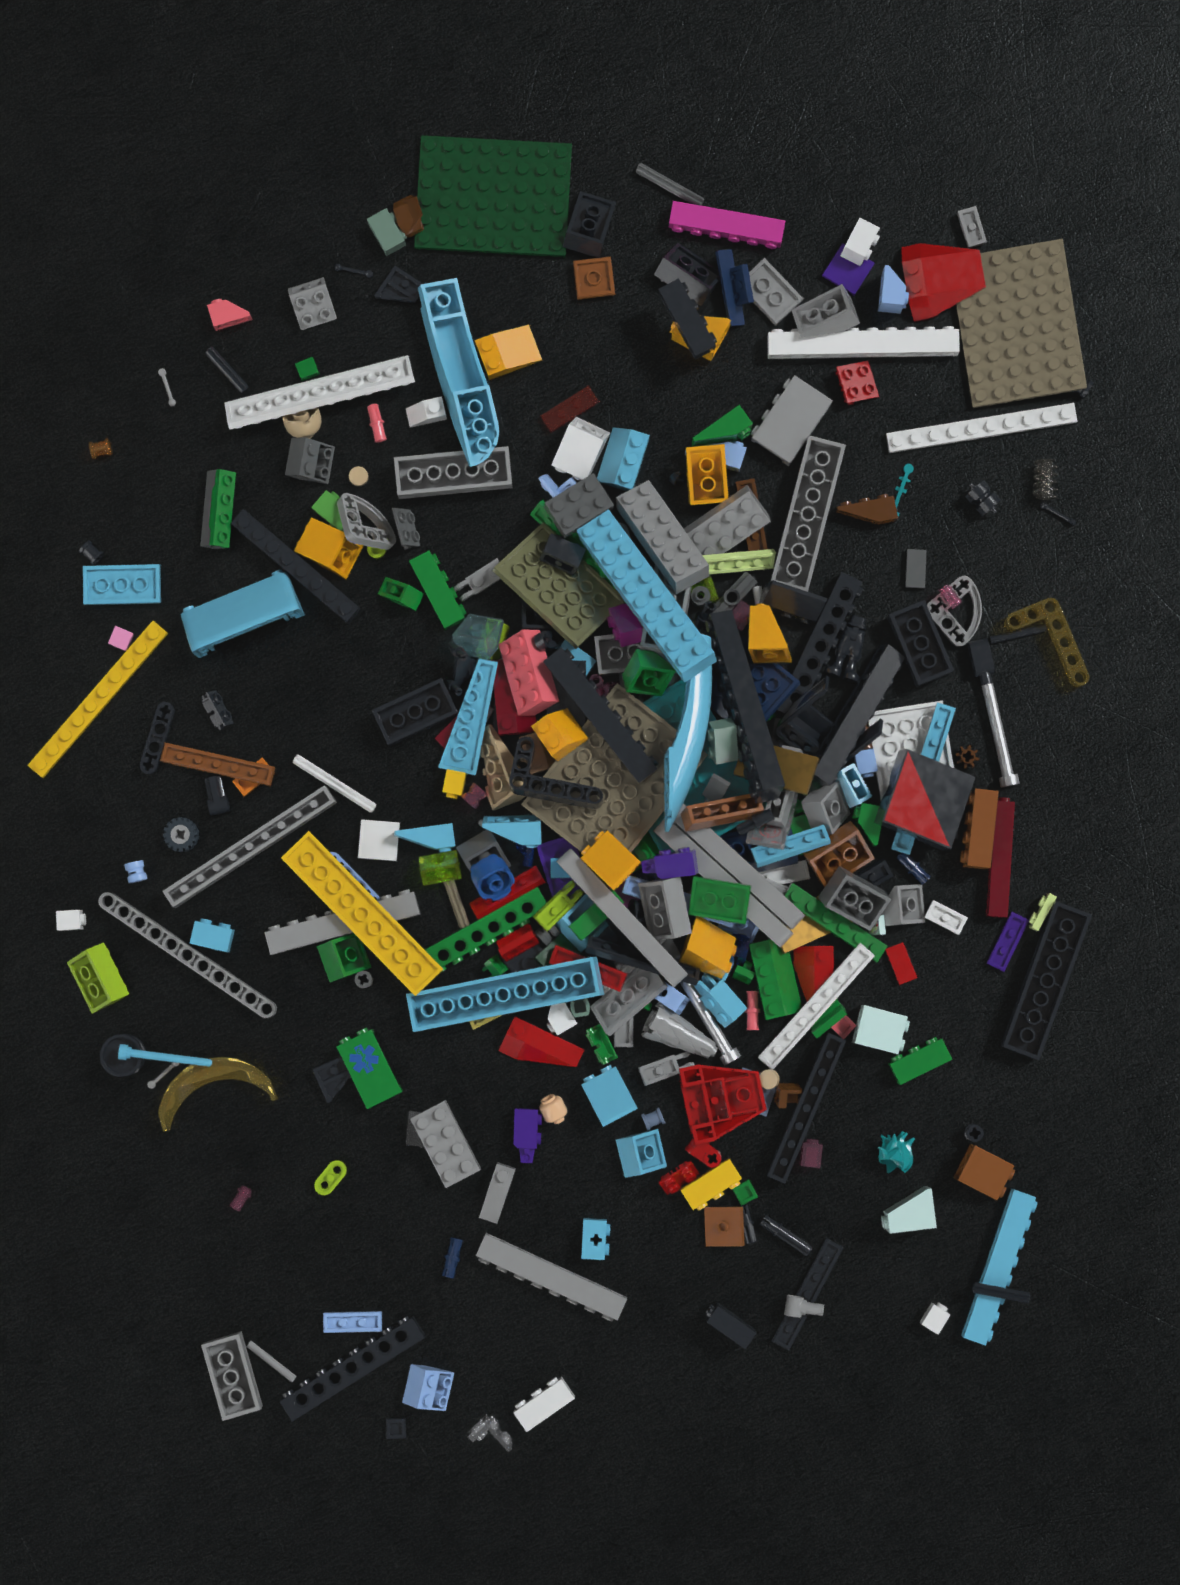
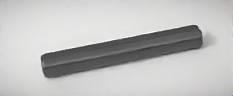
[636,163,704,206]

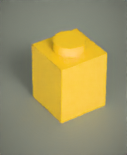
[442,769,467,799]

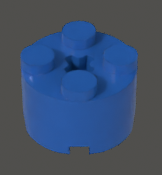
[470,854,515,901]

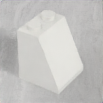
[552,417,610,481]

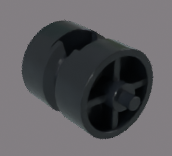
[965,480,1001,517]

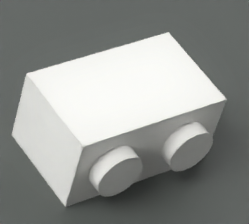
[840,218,880,266]

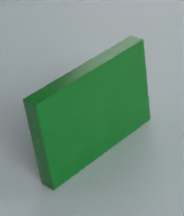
[688,876,752,924]

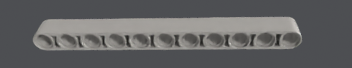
[99,893,277,1018]

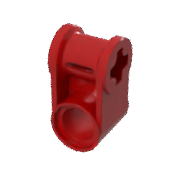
[685,1138,721,1167]

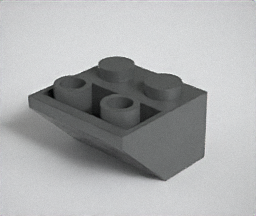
[285,437,335,484]

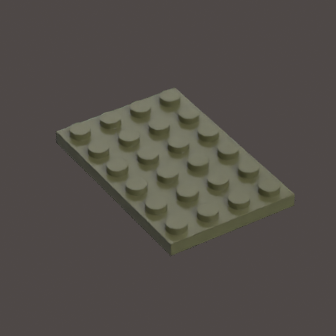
[492,522,625,649]

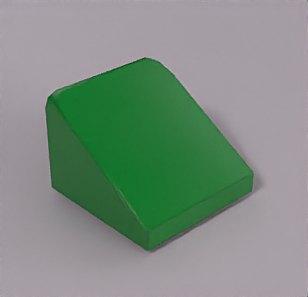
[295,357,320,381]

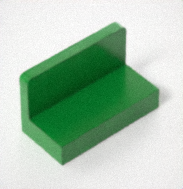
[811,999,847,1038]

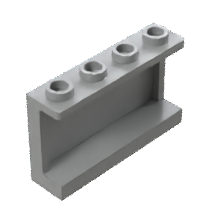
[751,375,833,466]

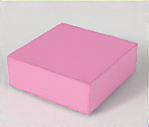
[108,626,134,651]

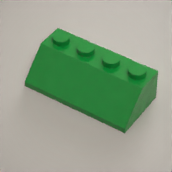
[748,940,802,1020]

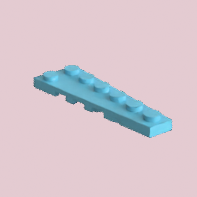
[439,658,498,775]

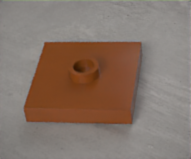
[573,257,615,300]
[704,1207,745,1246]

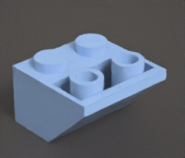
[402,1364,454,1411]

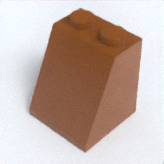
[953,1143,1015,1200]

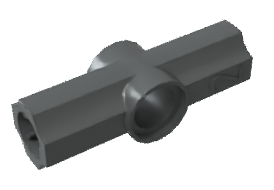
[713,571,758,613]

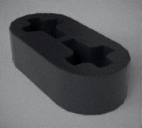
[534,631,561,651]

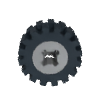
[163,817,199,852]

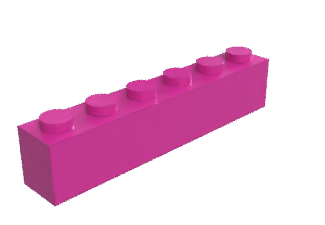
[669,201,785,249]

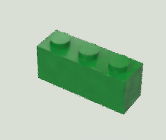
[888,1037,952,1085]

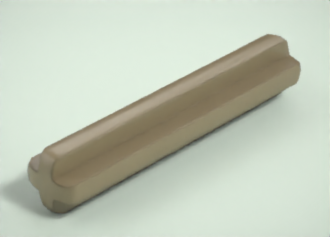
[442,873,470,928]

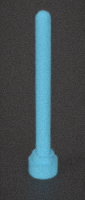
[118,1044,212,1067]

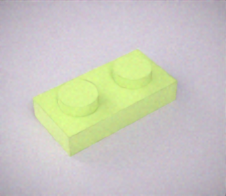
[1029,893,1056,931]

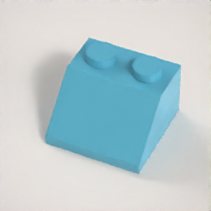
[616,1129,667,1178]

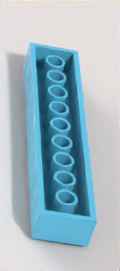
[577,509,717,683]
[406,957,604,1032]

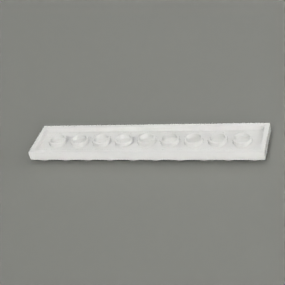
[224,355,415,429]

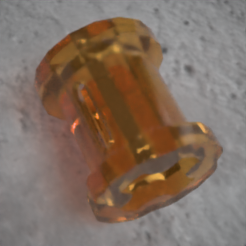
[89,438,112,459]

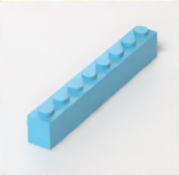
[961,1188,1037,1346]

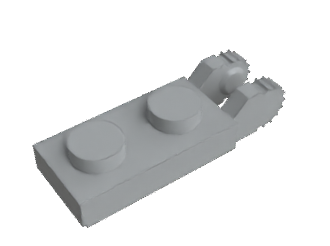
[454,558,501,602]
[638,1051,694,1086]

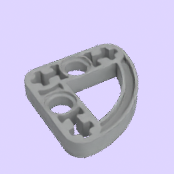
[337,493,396,550]
[927,576,982,647]

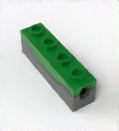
[200,469,236,549]

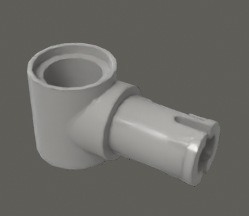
[784,1295,824,1318]

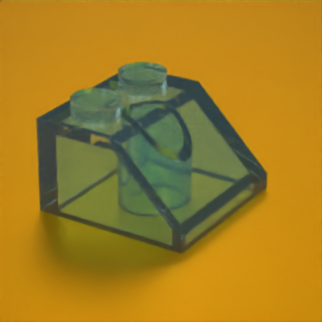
[452,614,504,659]

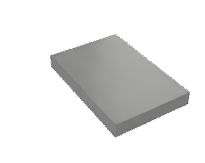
[749,258,803,326]

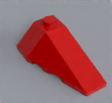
[793,946,834,1001]
[499,1016,584,1067]

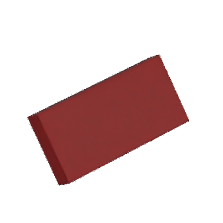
[885,942,917,985]

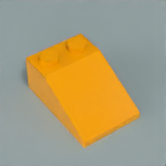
[475,325,542,380]
[686,444,728,505]

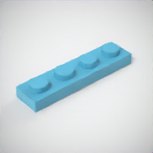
[751,825,831,868]

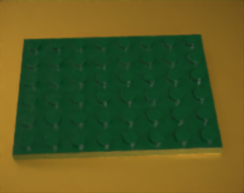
[414,136,572,257]

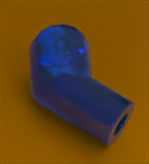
[516,843,534,867]

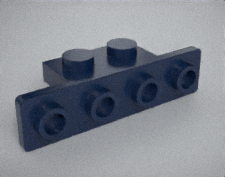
[715,249,754,326]

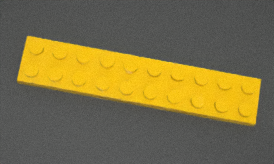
[281,831,443,996]

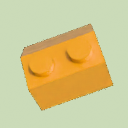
[531,708,589,761]

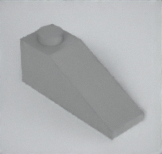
[479,1162,516,1224]

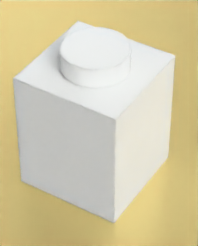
[56,910,86,931]
[920,1302,950,1334]

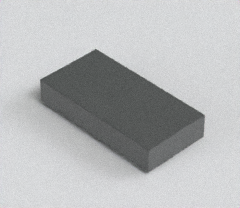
[905,549,926,589]

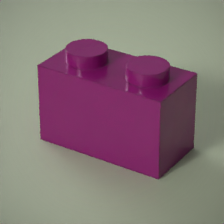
[607,604,643,647]

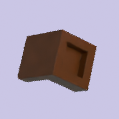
[774,1083,803,1108]

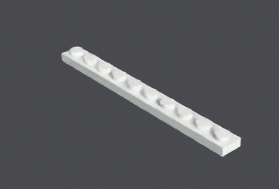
[886,403,1077,453]

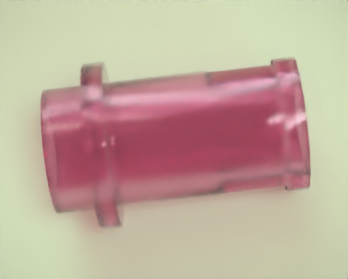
[939,584,962,609]
[230,1185,252,1212]

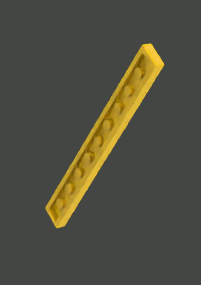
[28,621,168,778]

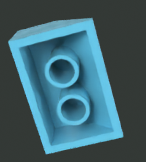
[597,428,649,491]

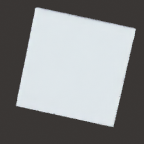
[358,820,400,861]

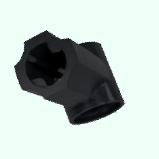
[205,775,230,816]

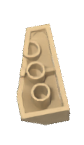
[480,725,526,810]

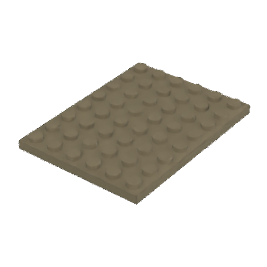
[956,239,1087,408]
[521,684,708,852]

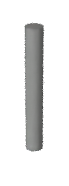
[246,1341,297,1382]

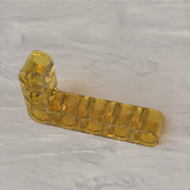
[1004,598,1089,687]

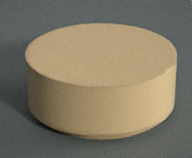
[349,466,368,486]
[760,1069,779,1089]

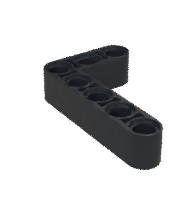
[509,736,603,809]

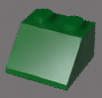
[622,649,676,696]
[852,803,881,847]
[317,933,372,982]

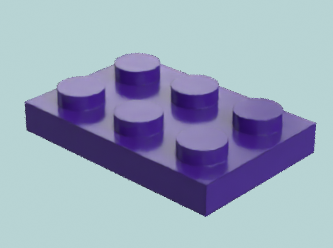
[537,837,583,897]

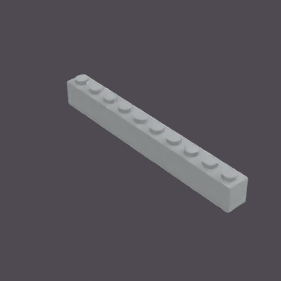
[163,785,337,908]

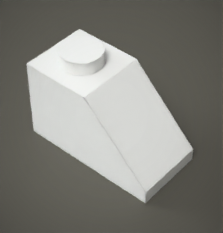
[406,396,447,428]
[547,1003,577,1035]

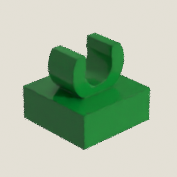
[482,954,509,977]
[731,960,755,985]

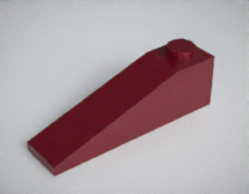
[491,659,536,736]

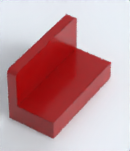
[496,924,540,962]

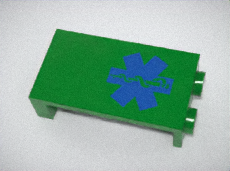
[337,1028,403,1109]

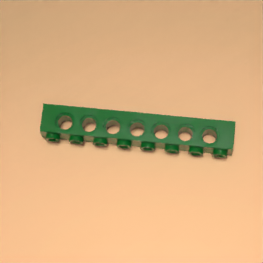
[425,887,547,973]

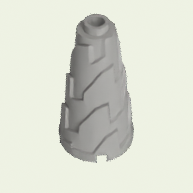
[641,1002,718,1058]

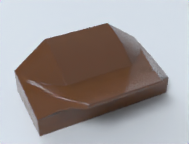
[393,195,424,238]

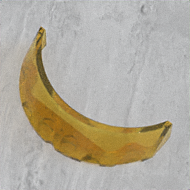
[158,1057,278,1132]

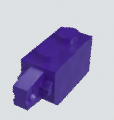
[641,847,699,879]
[513,1108,542,1163]

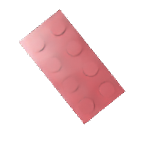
[498,630,559,716]

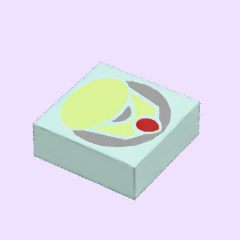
[869,915,886,935]

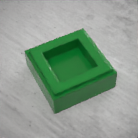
[732,1179,758,1206]

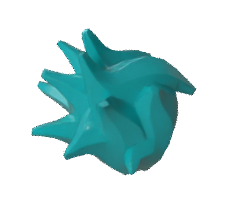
[878,1131,915,1173]

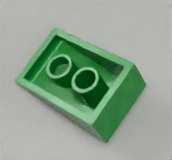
[692,405,753,447]

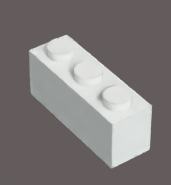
[513,1377,575,1432]

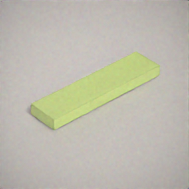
[702,549,776,574]

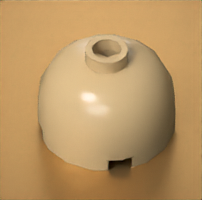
[282,408,322,439]

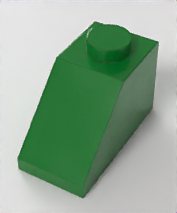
[378,577,424,611]

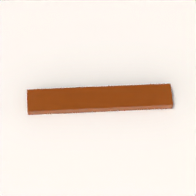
[160,743,275,786]

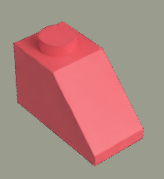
[207,299,252,331]

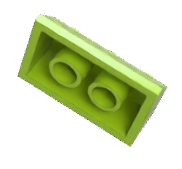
[67,943,129,1014]

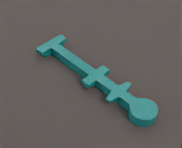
[895,464,914,517]

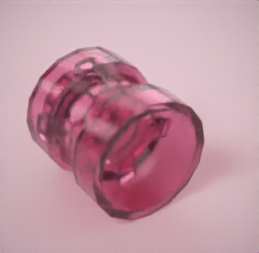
[462,782,488,809]

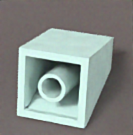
[852,1005,910,1054]
[881,1186,937,1233]

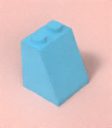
[581,1065,638,1127]

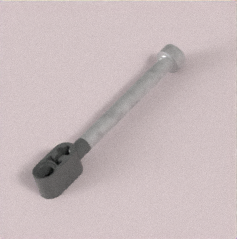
[661,939,741,1066]

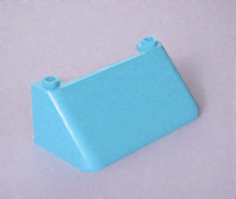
[181,570,305,658]

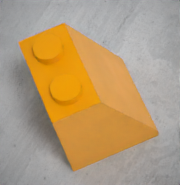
[670,316,731,361]
[294,517,363,579]
[748,604,792,663]
[581,830,641,891]
[679,916,737,979]

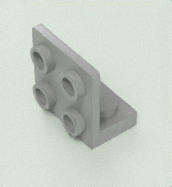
[288,277,337,330]

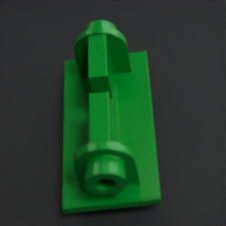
[586,1024,618,1065]

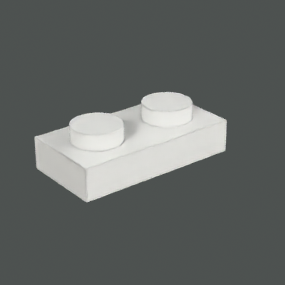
[924,900,968,935]

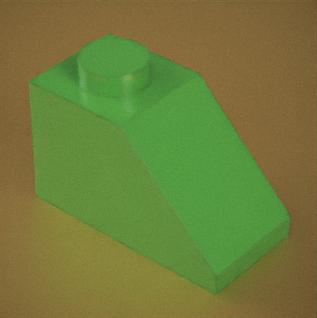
[312,490,344,532]

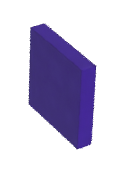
[822,243,875,296]

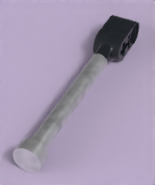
[968,638,1020,788]

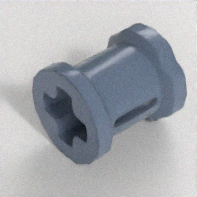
[641,1107,665,1130]

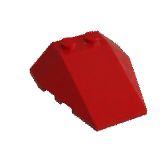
[902,243,986,322]
[679,1065,767,1145]

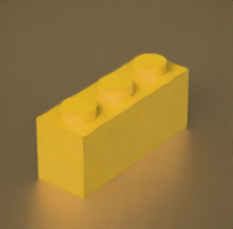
[680,1158,742,1211]

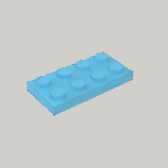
[83,564,161,605]

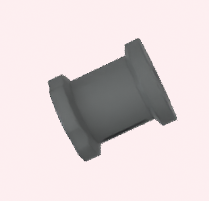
[355,971,373,988]

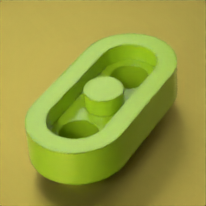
[315,1160,347,1195]

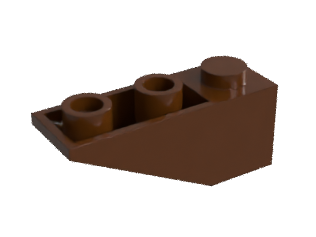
[836,494,898,525]

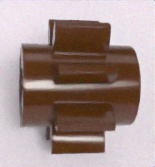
[955,745,979,769]

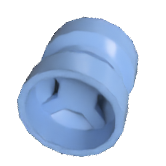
[124,860,147,883]

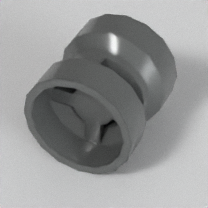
[534,926,561,946]

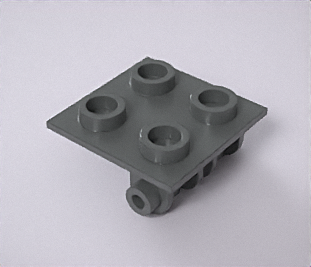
[392,508,420,550]

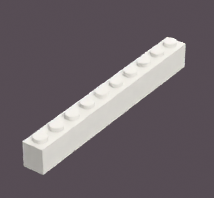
[767,326,960,359]

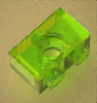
[419,850,462,885]

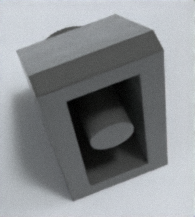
[702,773,731,802]

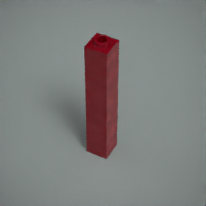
[986,797,1015,918]

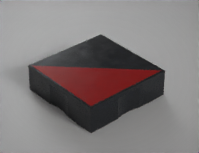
[874,749,975,850]

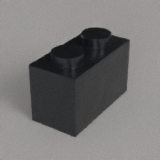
[539,533,586,575]

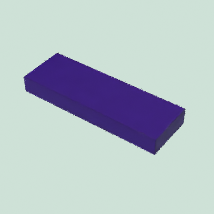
[986,912,1029,972]

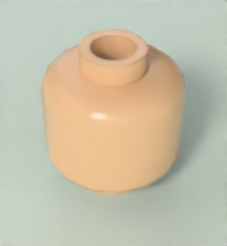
[539,1094,567,1124]

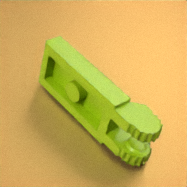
[533,881,583,931]

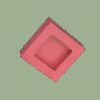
[831,1016,857,1039]

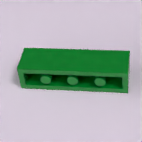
[409,551,467,630]

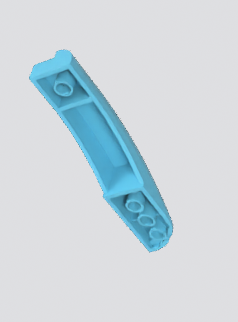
[418,278,499,467]
[664,634,712,832]

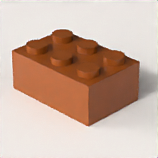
[803,821,875,888]

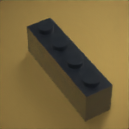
[658,278,717,360]

